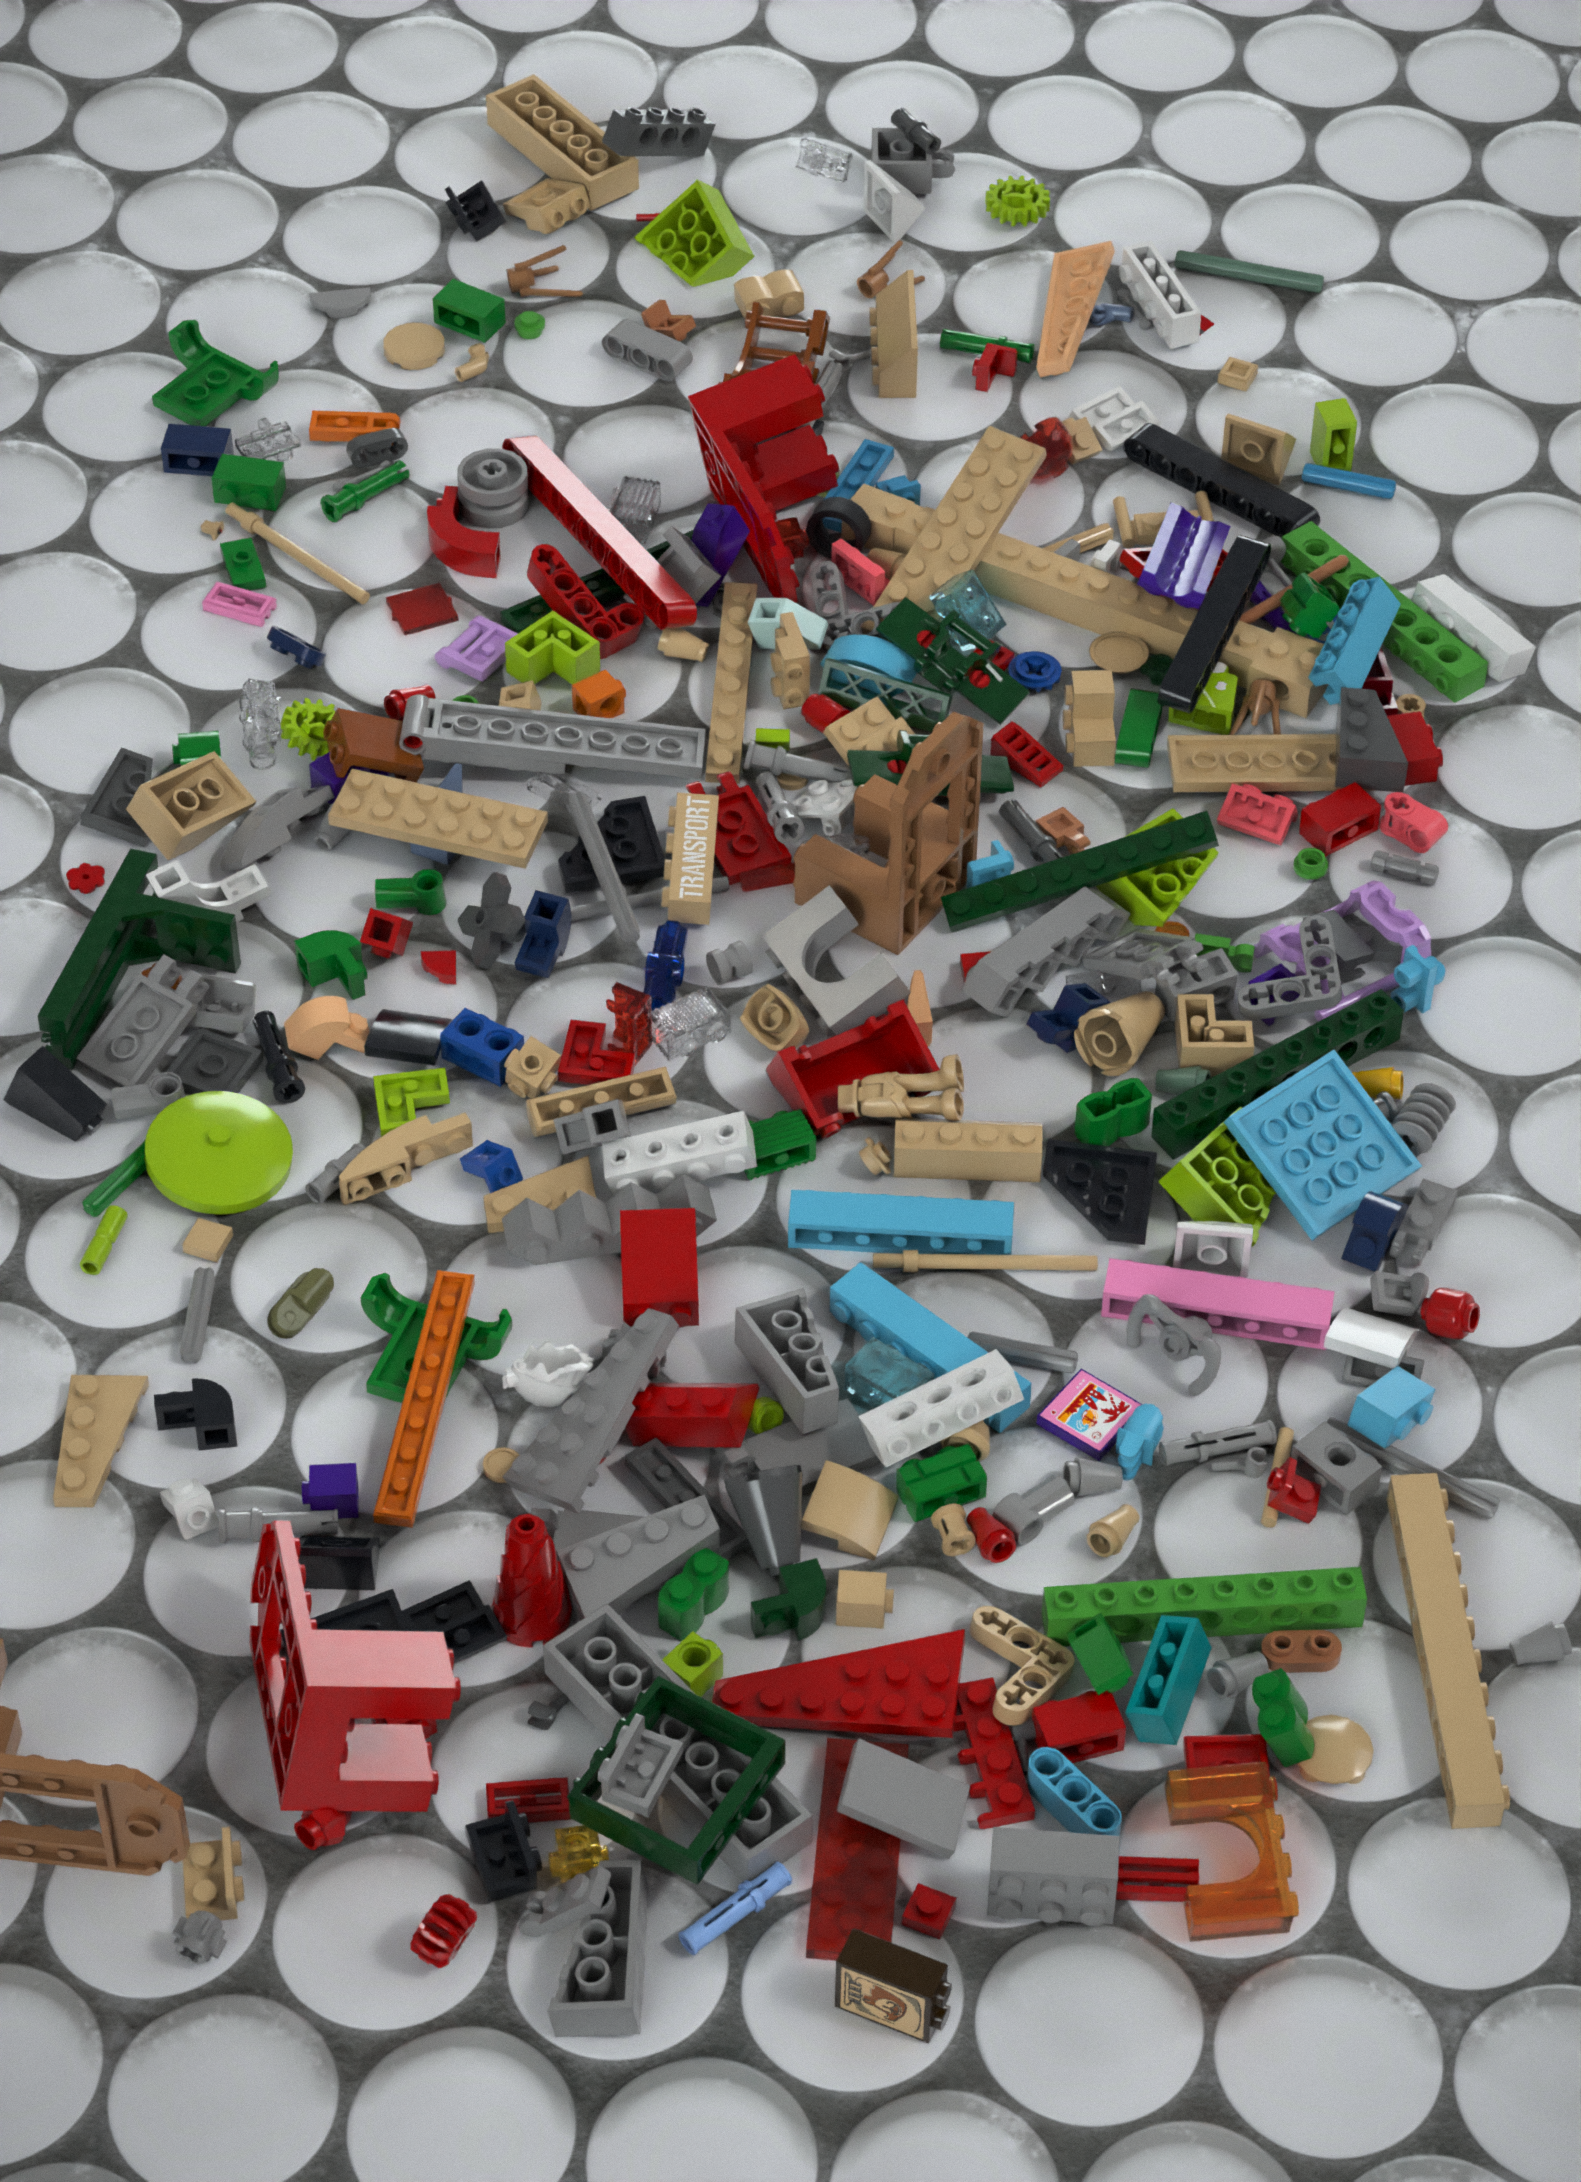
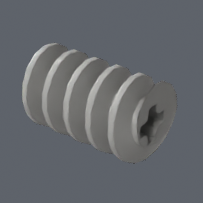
[1392,1083,1456,1158]

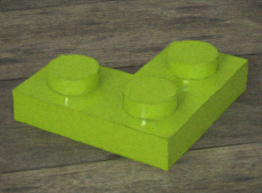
[373,1068,450,1137]

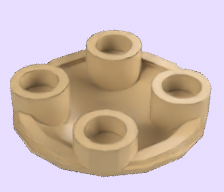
[1297,1715,1374,1784]

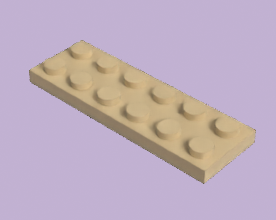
[1167,734,1376,792]
[328,769,548,869]

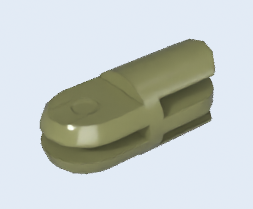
[267,1268,334,1339]

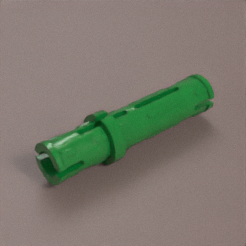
[940,328,1034,364]

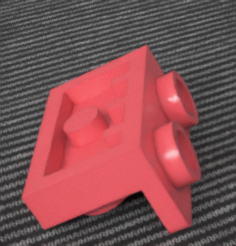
[831,538,890,606]
[1217,783,1298,846]

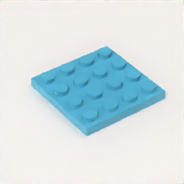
[1223,1050,1422,1241]

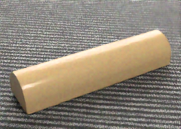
[526,1067,677,1137]

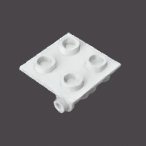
[792,779,858,836]

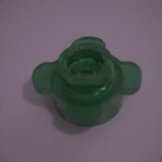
[1140,654,1173,686]

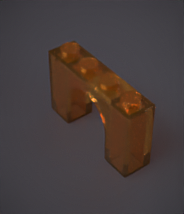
[1164,1762,1299,1942]

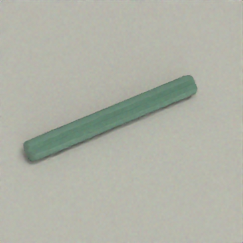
[1174,250,1324,293]

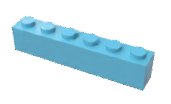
[788,1190,1014,1255]
[829,1262,1032,1433]

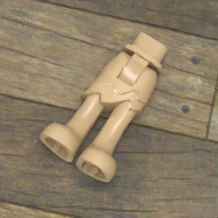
[838,1054,964,1122]

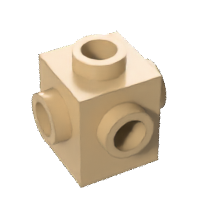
[504,1036,561,1099]

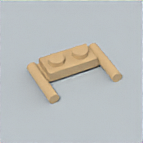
[1113,491,1214,548]

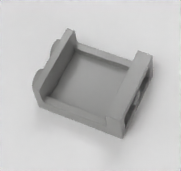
[624,526,721,630]

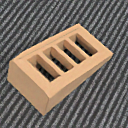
[907,970,933,1046]

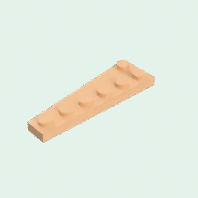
[1036,241,1115,377]

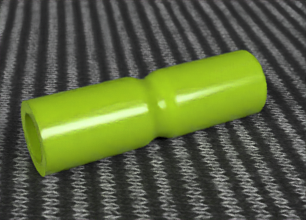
[79,1205,128,1275]

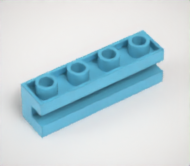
[1308,576,1401,705]

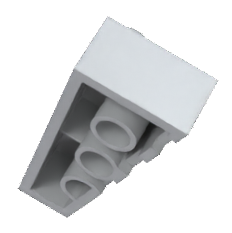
[734,1288,839,1434]
[556,1495,720,1621]
[547,1859,649,2037]

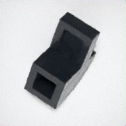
[154,1378,237,1451]

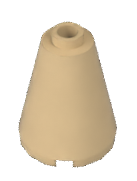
[1074,991,1165,1076]

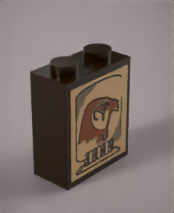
[835,1928,952,2044]

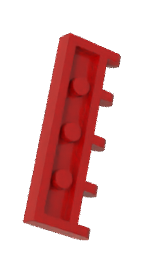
[954,1677,1035,1829]

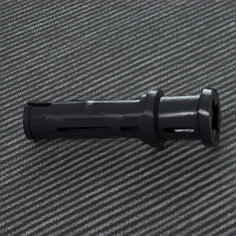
[252,1011,305,1103]

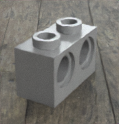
[1155,948,1238,1022]

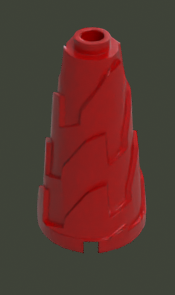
[491,1514,572,1648]

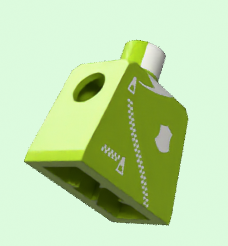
[1168,662,1238,735]

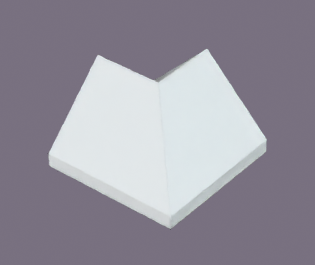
[864,160,926,243]
[1173,1221,1253,1278]

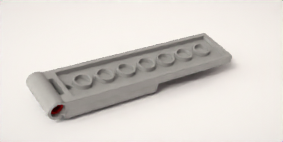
[399,694,706,779]

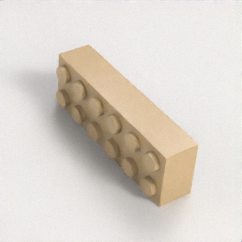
[486,74,639,211]

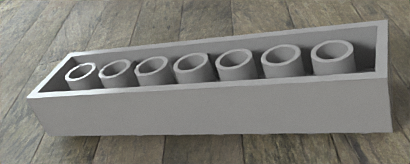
[543,1604,813,1882]

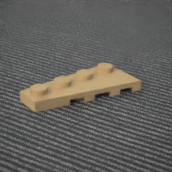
[53,1375,149,1507]

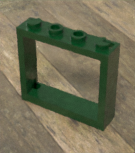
[567,1675,786,1885]

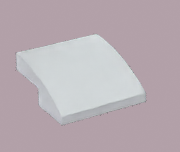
[1069,386,1161,451]
[1324,1307,1418,1369]

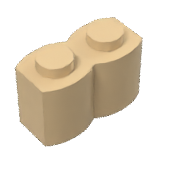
[734,269,804,320]

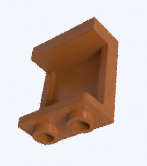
[323,708,424,783]

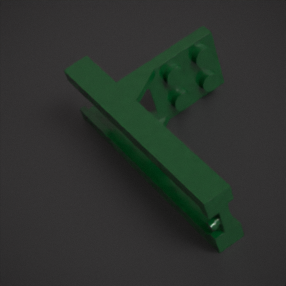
[37,848,241,1071]

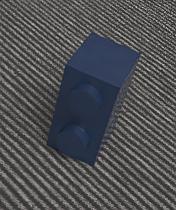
[161,423,234,477]

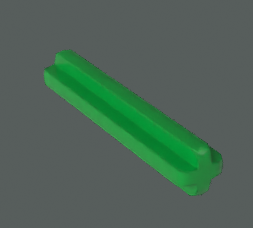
[82,1140,146,1217]

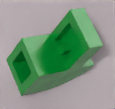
[294,930,368,1000]

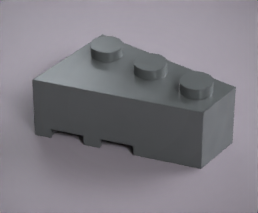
[1335,687,1408,793]

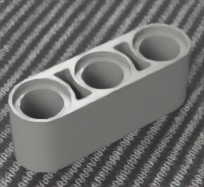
[602,319,693,382]

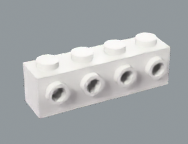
[1119,241,1201,349]
[1411,574,1536,682]
[602,1111,757,1196]

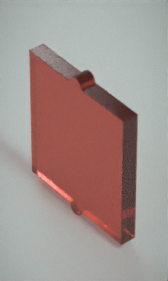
[386,583,459,636]

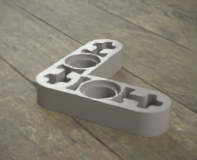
[811,561,900,650]
[1237,915,1342,1020]

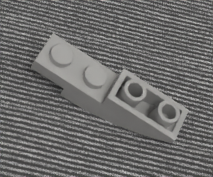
[220,785,334,872]

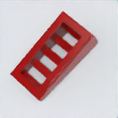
[990,721,1064,787]

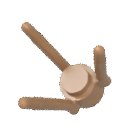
[857,240,925,299]
[506,245,583,297]
[1229,679,1281,735]

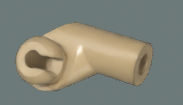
[455,343,489,382]

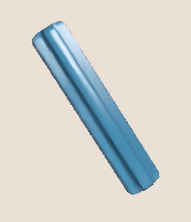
[1302,463,1396,499]

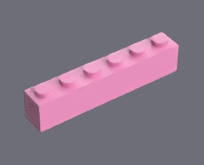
[1101,1258,1335,1350]

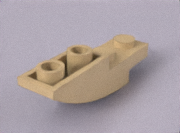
[339,1113,473,1205]

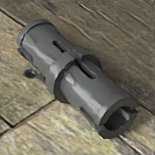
[891,108,941,155]

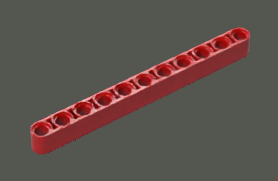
[502,435,697,630]

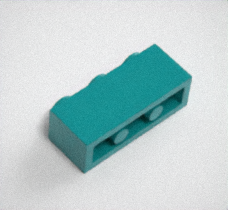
[1125,1615,1212,1745]

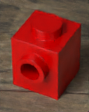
[360,908,413,959]

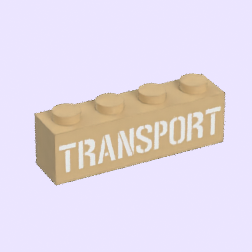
[661,792,719,925]

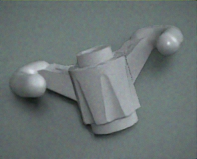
[1126,1294,1221,1396]

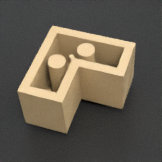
[1063,670,1116,767]
[1175,994,1254,1076]

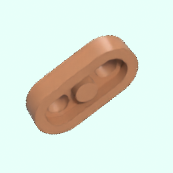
[1261,1630,1342,1673]

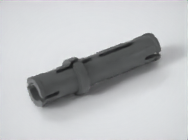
[999,799,1064,864]

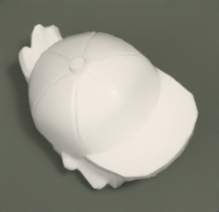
[502,1341,593,1407]

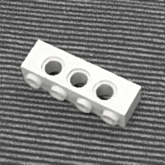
[858,1349,1024,1467]

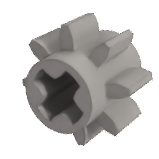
[172,1910,227,1964]

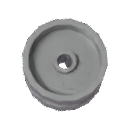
[457,448,529,528]

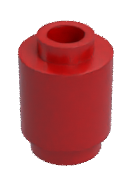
[801,693,850,734]

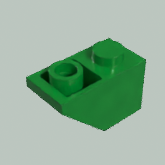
[1067,1613,1133,1695]

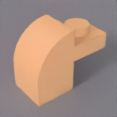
[284,996,369,1060]

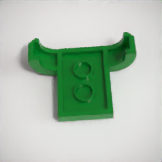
[152,320,279,426]
[360,1273,512,1403]

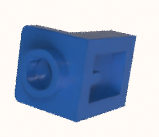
[459,1140,523,1193]

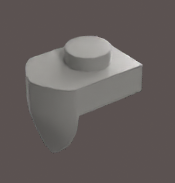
[1370,1271,1429,1316]

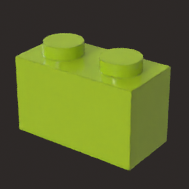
[1309,398,1357,471]

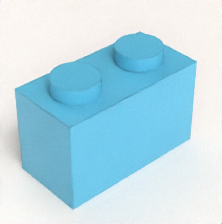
[1347,1366,1435,1449]

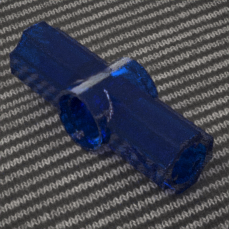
[641,920,688,1018]

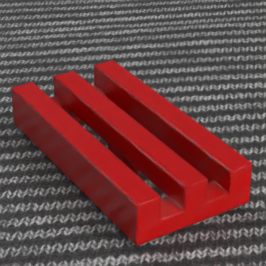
[486,1777,571,1823]
[1116,1856,1200,1903]

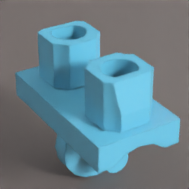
[1390,945,1445,1013]

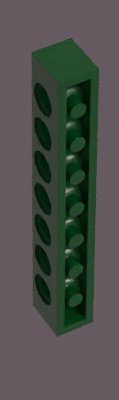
[1151,989,1404,1160]

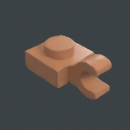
[1036,807,1091,855]

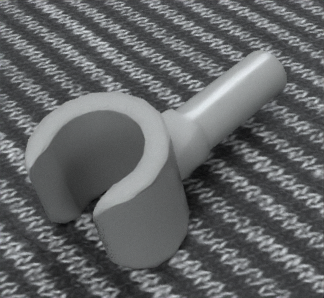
[829,349,871,373]
[1211,1447,1267,1478]

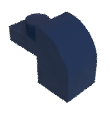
[514,890,572,978]
[1026,983,1111,1053]
[1341,1191,1409,1272]

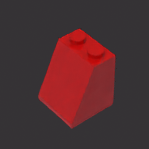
[620,1208,699,1327]

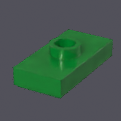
[220,537,266,591]

